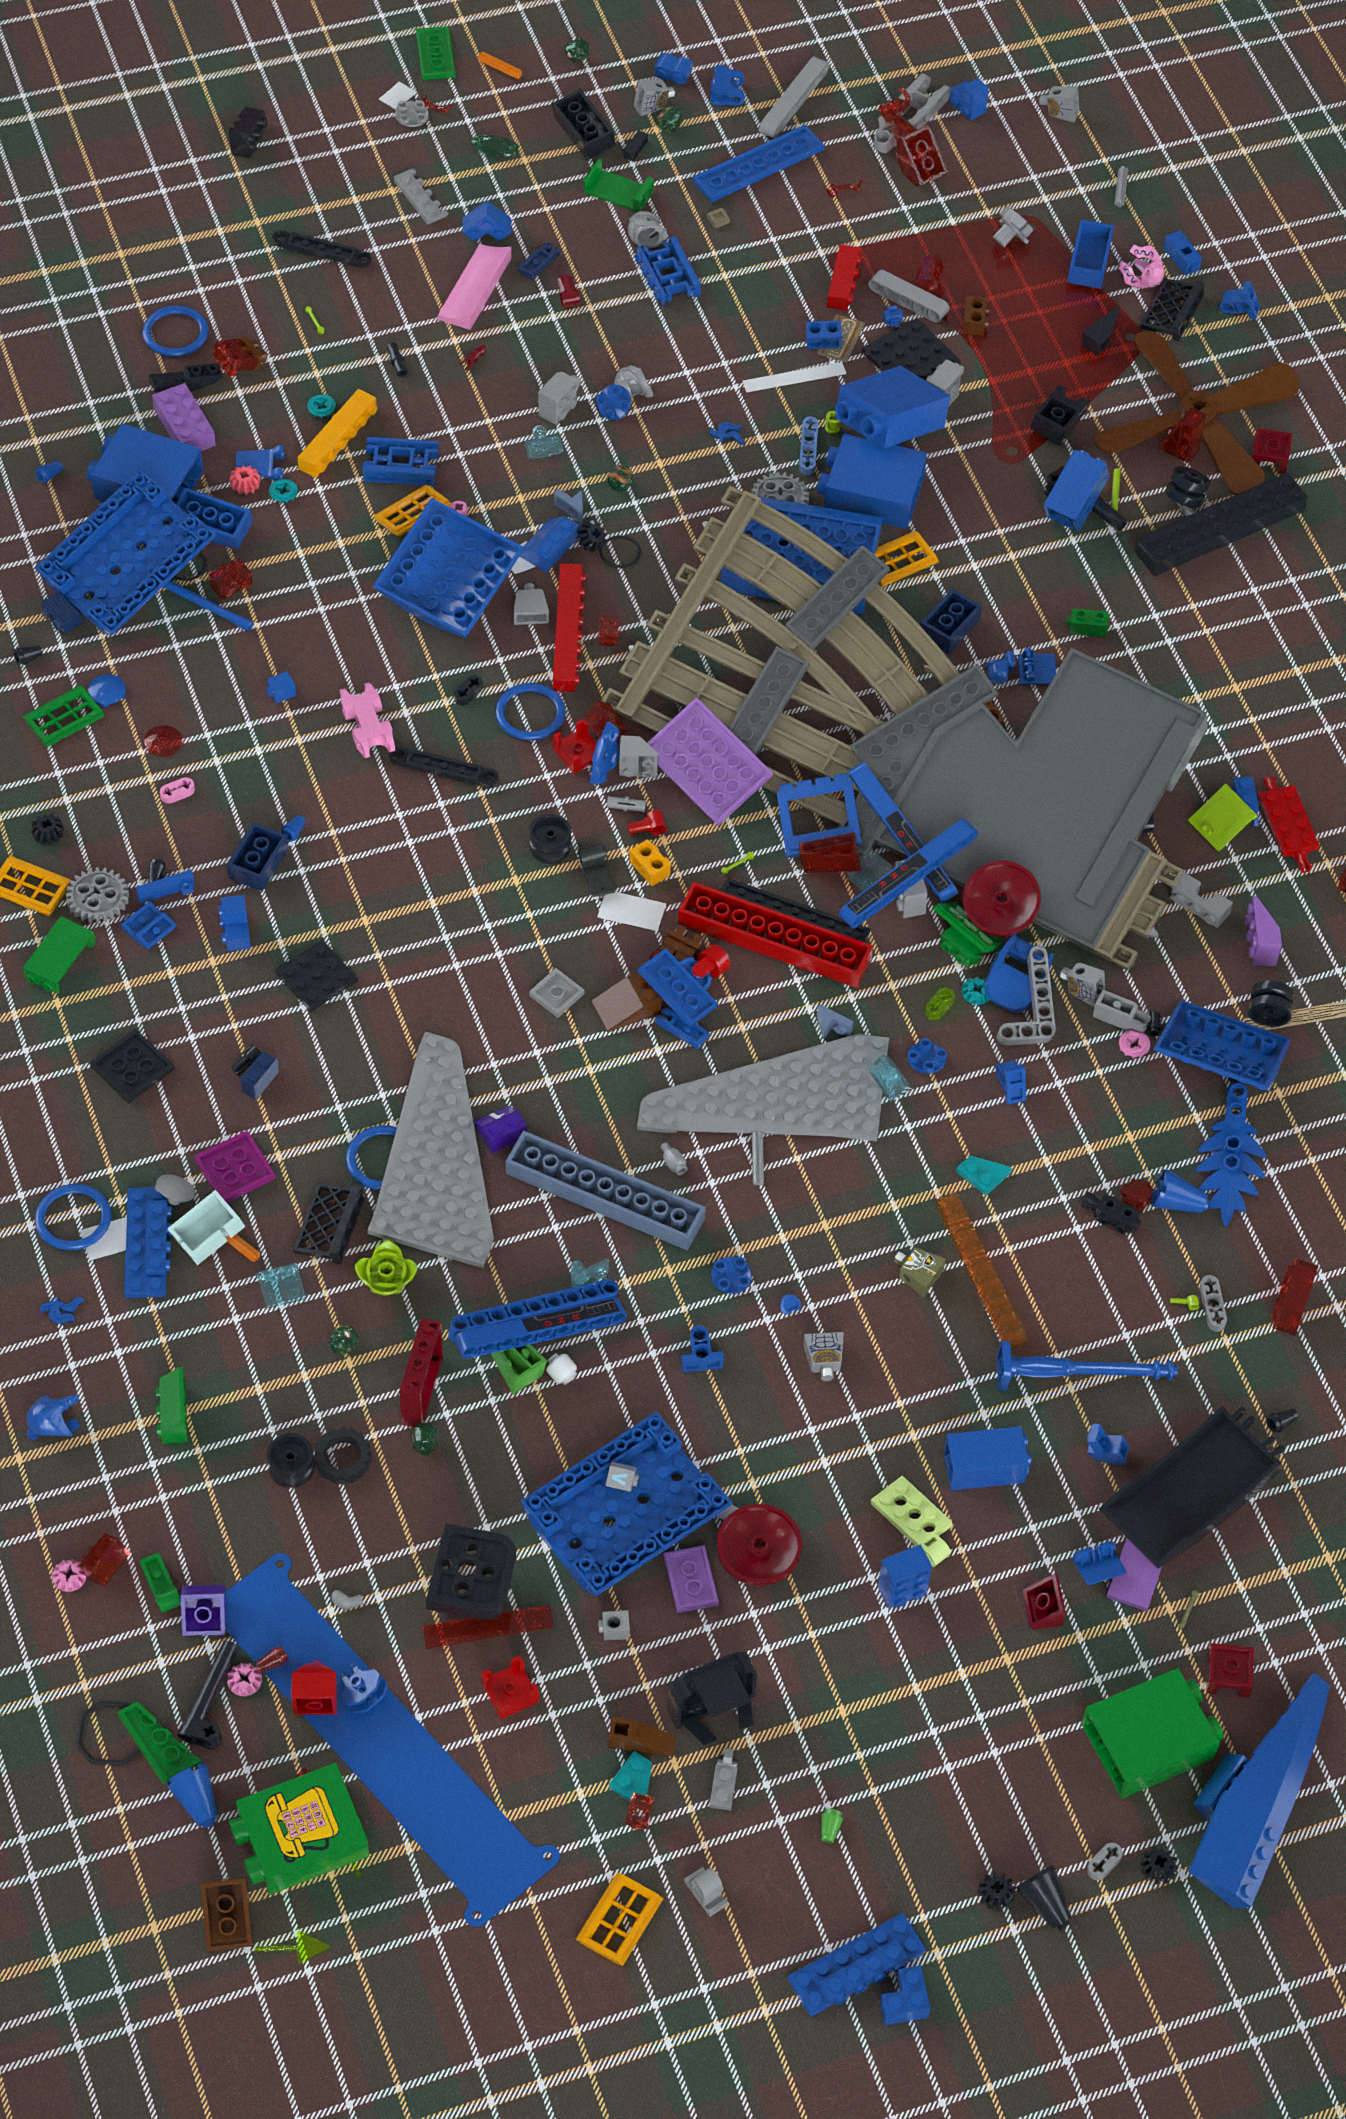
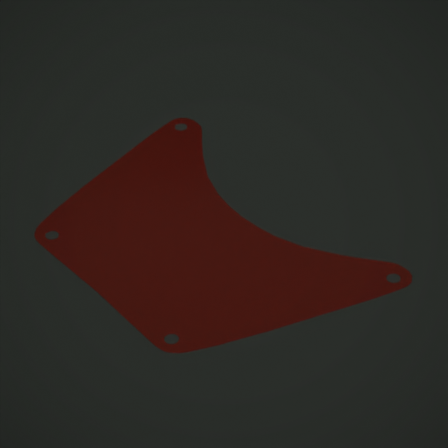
[828,215,1143,464]

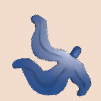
[709,422,745,445]
[40,1297,84,1324]

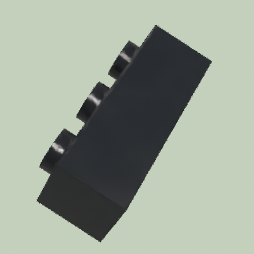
[623,130,648,161]

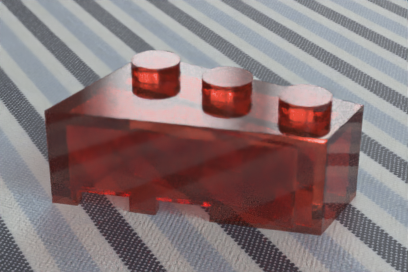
[1159,407,1207,463]
[799,832,861,873]

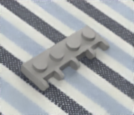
[394,169,448,225]

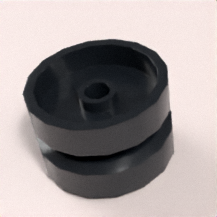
[1165,466,1211,508]
[530,814,571,863]
[1248,980,1294,1027]
[267,1433,315,1488]

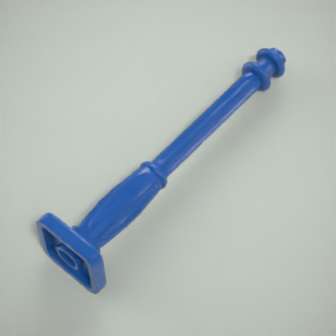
[996,1341,1178,1391]

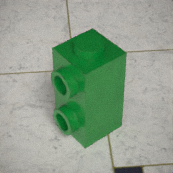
[1066,608,1109,637]
[940,926,982,968]

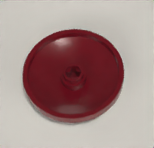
[963,861,1041,937]
[717,1504,802,1586]

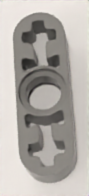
[1200,1275,1227,1332]

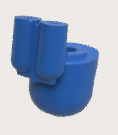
[985,651,1015,684]

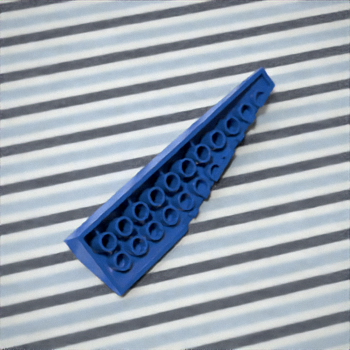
[1188,1673,1330,1908]

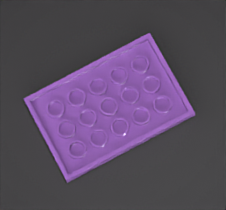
[647,697,773,826]

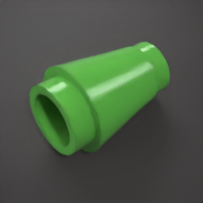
[821,1808,843,1843]

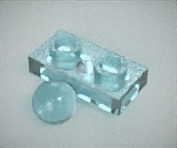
[524,425,563,460]

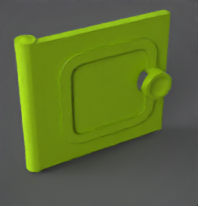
[1188,784,1257,852]

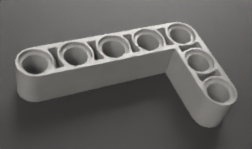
[997,945,1056,1045]

